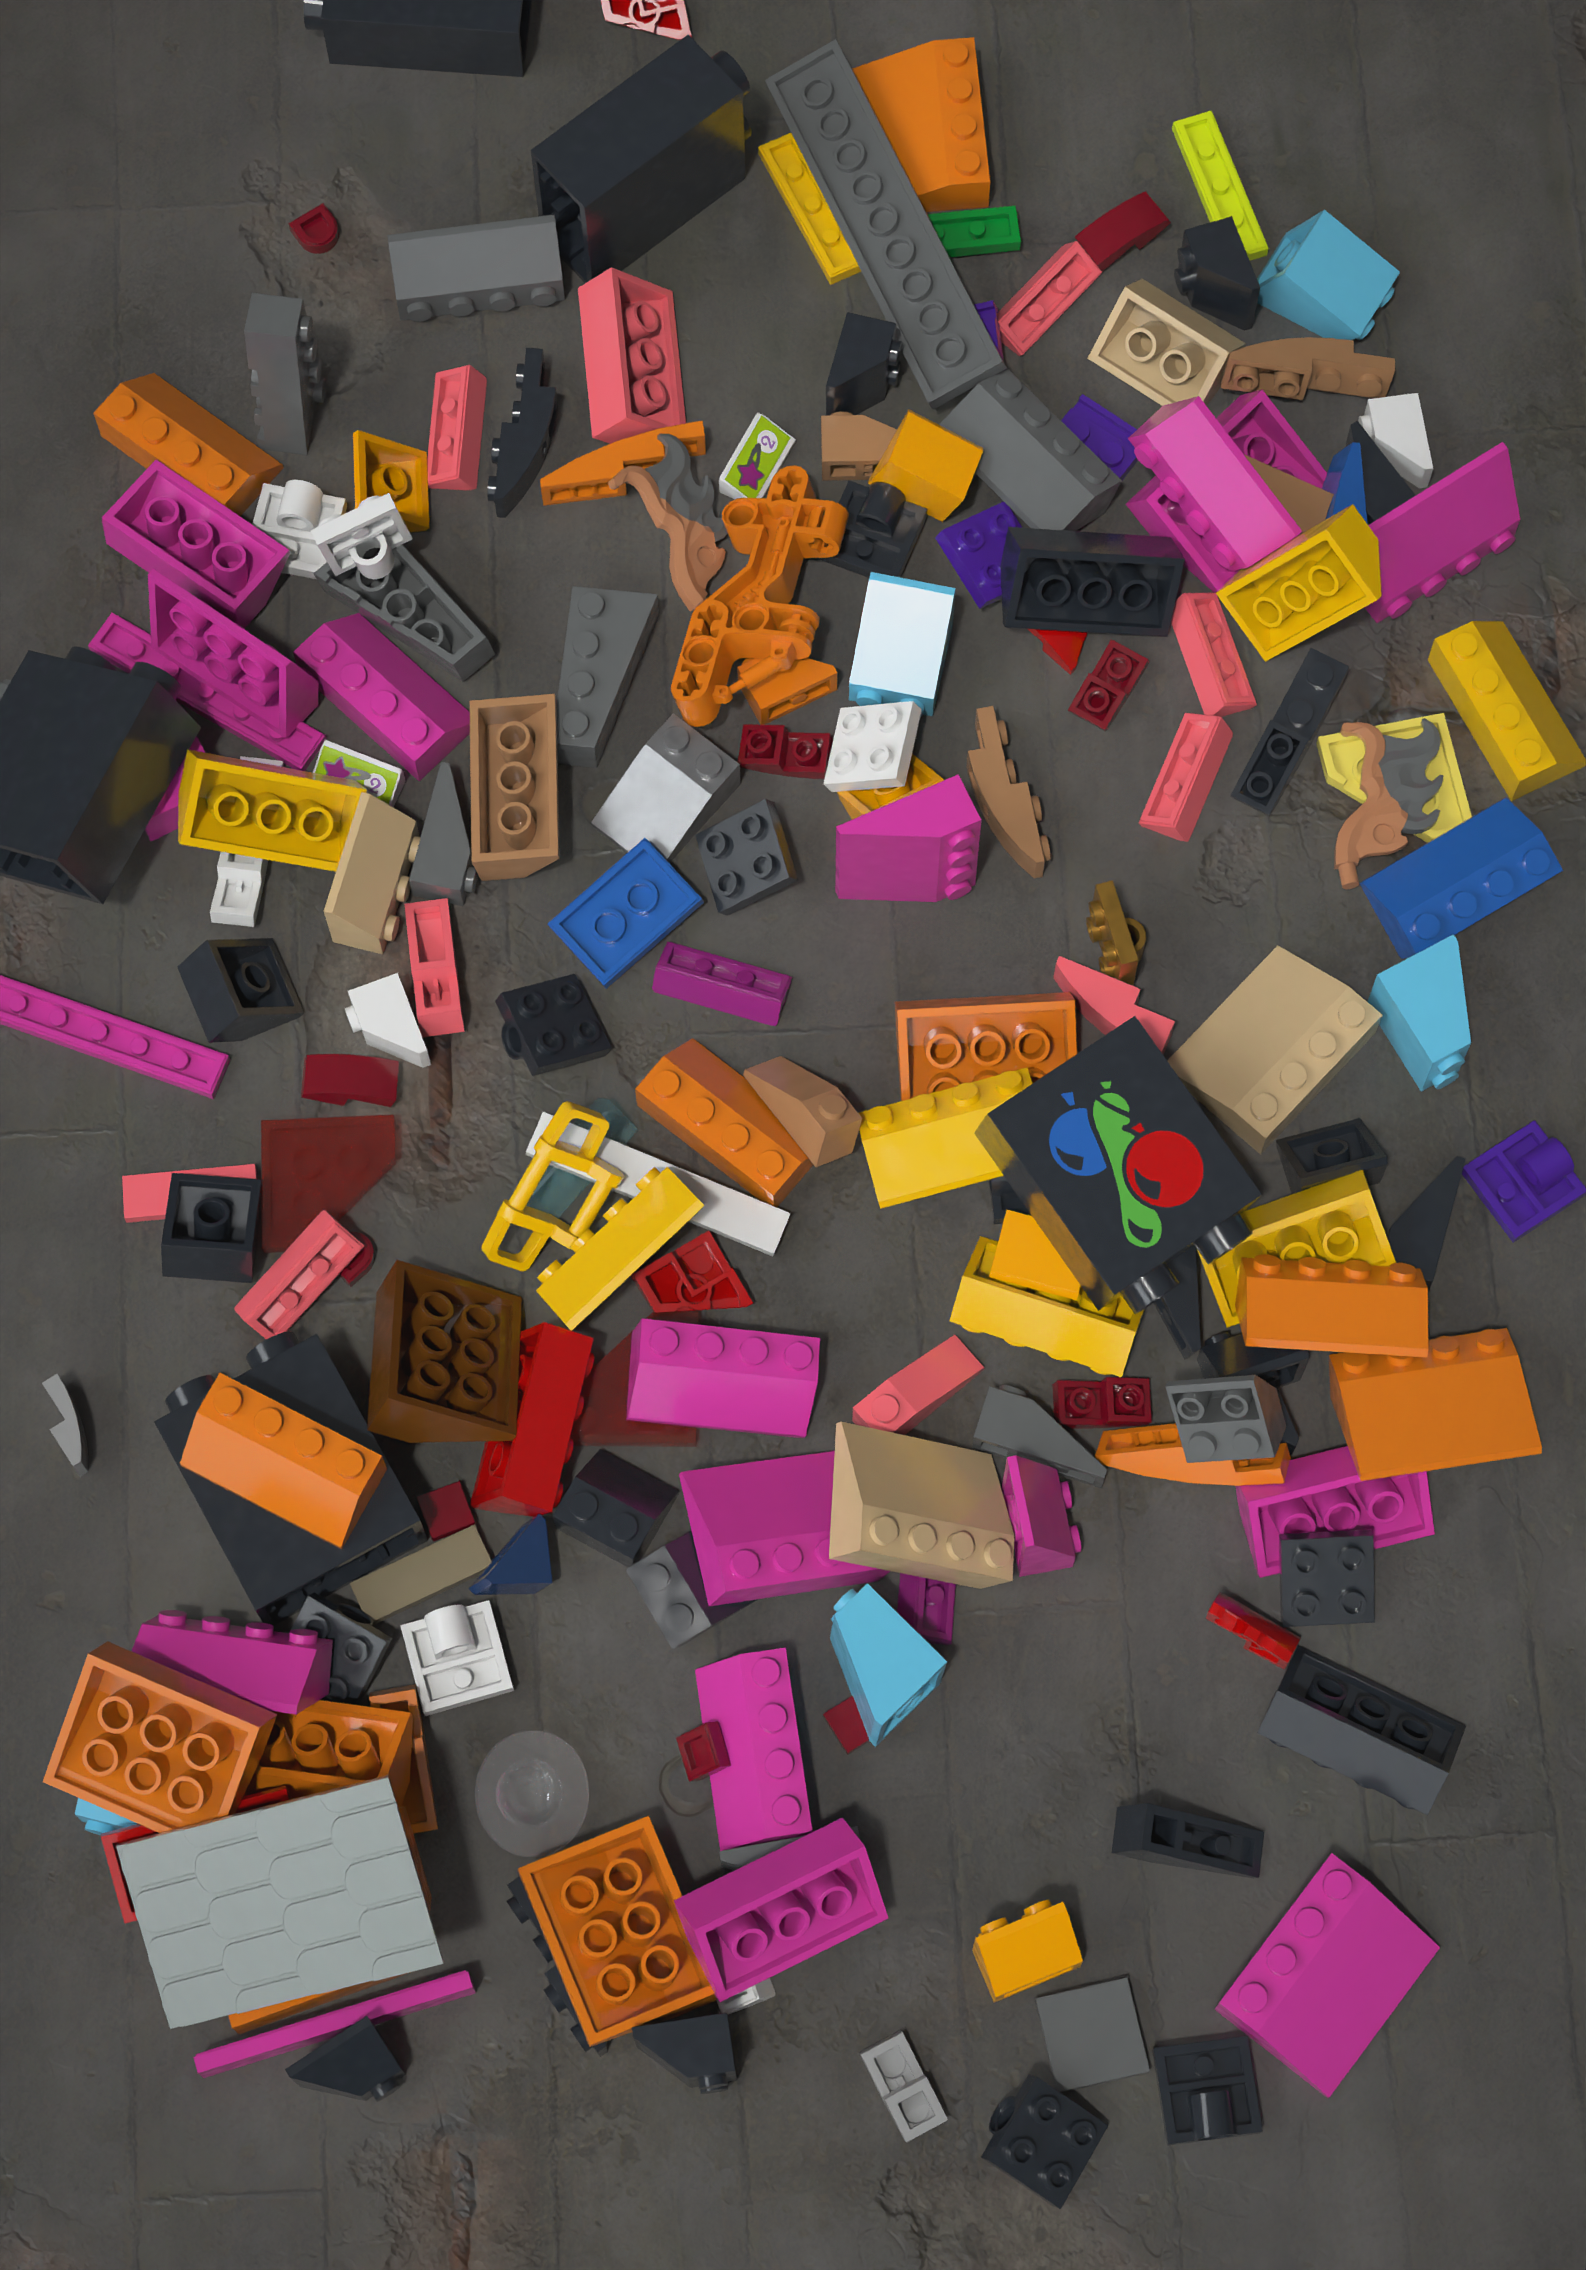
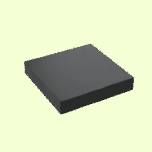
[1035,1978,1150,2093]

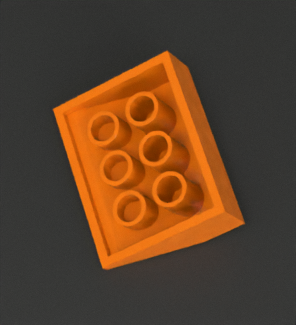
[852,37,990,212]
[895,992,1077,1101]
[1329,1328,1542,1481]
[43,1641,277,1833]
[517,1816,717,2047]

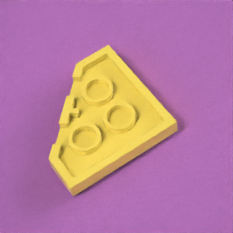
[1316,713,1472,843]

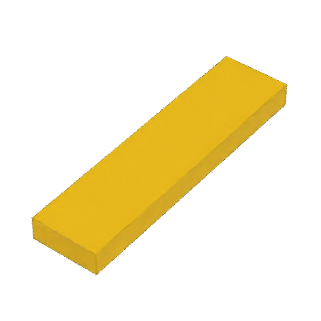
[758,133,862,285]

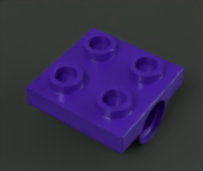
[935,502,1022,609]
[1462,1120,1586,1243]

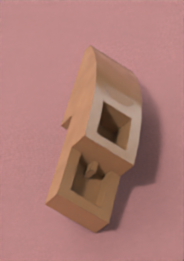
[1220,337,1395,400]
[966,706,1051,879]

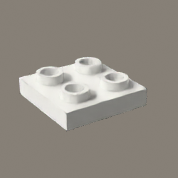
[252,480,347,579]
[310,493,413,579]
[823,701,922,792]
[400,1600,514,1716]

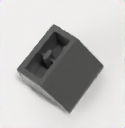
[1165,1375,1287,1463]

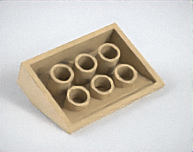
[1167,945,1382,1155]
[829,1421,1015,1589]

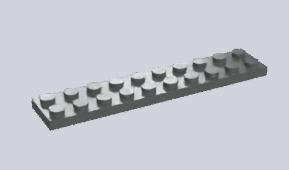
[765,39,1007,410]

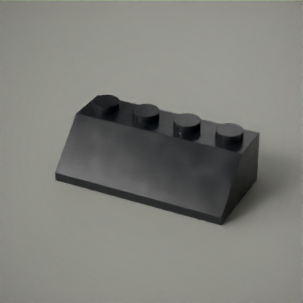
[1000,527,1185,637]
[1257,1645,1466,1815]

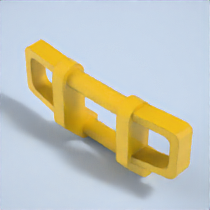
[481,1101,624,1271]

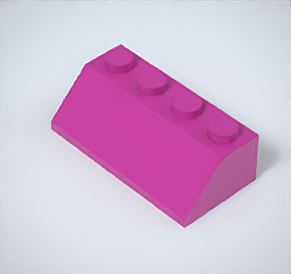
[1128,396,1302,571]
[102,460,290,629]
[293,613,470,781]
[626,1318,820,1438]
[1235,1446,1435,1578]
[132,1610,333,1715]
[695,1648,813,1851]
[674,1818,888,2002]

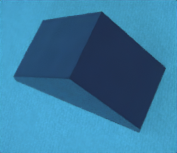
[469,1514,552,1595]

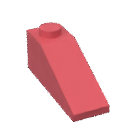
[852,1335,984,1435]

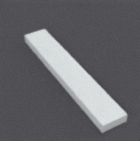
[526,1112,791,1256]

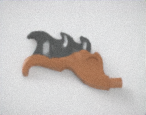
[608,433,727,611]
[1334,718,1443,889]

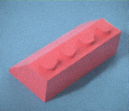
[578,267,686,444]

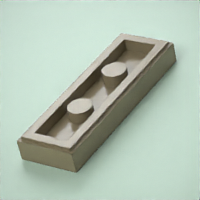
[350,1525,491,1626]

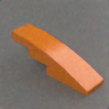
[540,420,706,506]
[1095,1423,1291,1486]

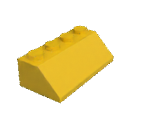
[1216,504,1382,662]
[1428,621,1586,801]
[178,750,367,872]
[859,1067,1032,1209]
[536,1167,705,1331]
[1197,1170,1396,1328]
[950,1236,1144,1377]

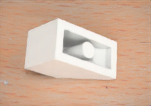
[1358,393,1433,488]
[344,973,431,1068]

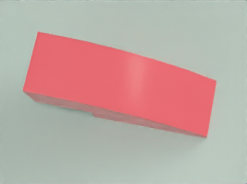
[404,898,465,1037]
[1054,956,1175,1054]

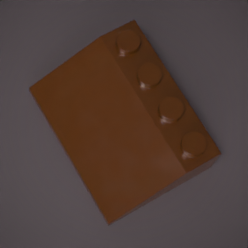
[367,1260,522,1443]

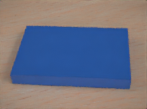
[548,838,704,989]

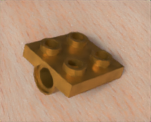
[1086,880,1146,986]

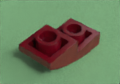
[1075,191,1171,271]
[1068,639,1149,732]
[738,724,833,779]
[301,1054,399,1108]
[1052,1377,1152,1429]

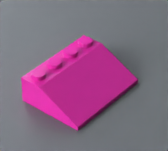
[1126,390,1327,593]
[1364,442,1520,623]
[148,569,318,739]
[835,774,981,902]
[679,1451,890,1606]
[1214,1853,1440,2098]

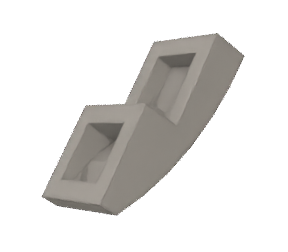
[42,1374,88,1477]
[859,2030,948,2142]

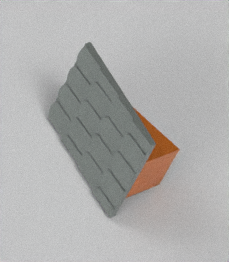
[116,1775,444,2029]

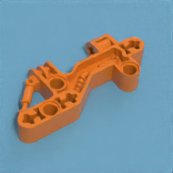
[671,465,849,727]

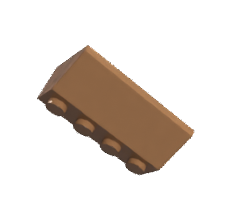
[469,694,560,881]

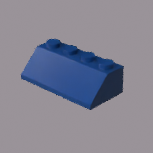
[1359,797,1563,959]

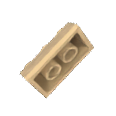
[1087,279,1246,406]
[324,792,421,954]

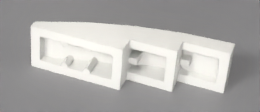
[210,756,283,927]

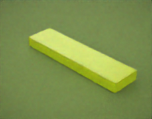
[1172,110,1269,261]

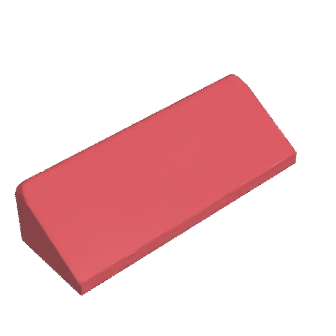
[997,241,1102,356]
[427,365,487,491]
[1171,593,1257,717]
[1139,713,1233,842]
[234,1210,364,1339]

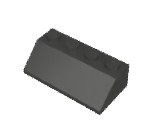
[387,215,565,322]
[939,368,1122,531]

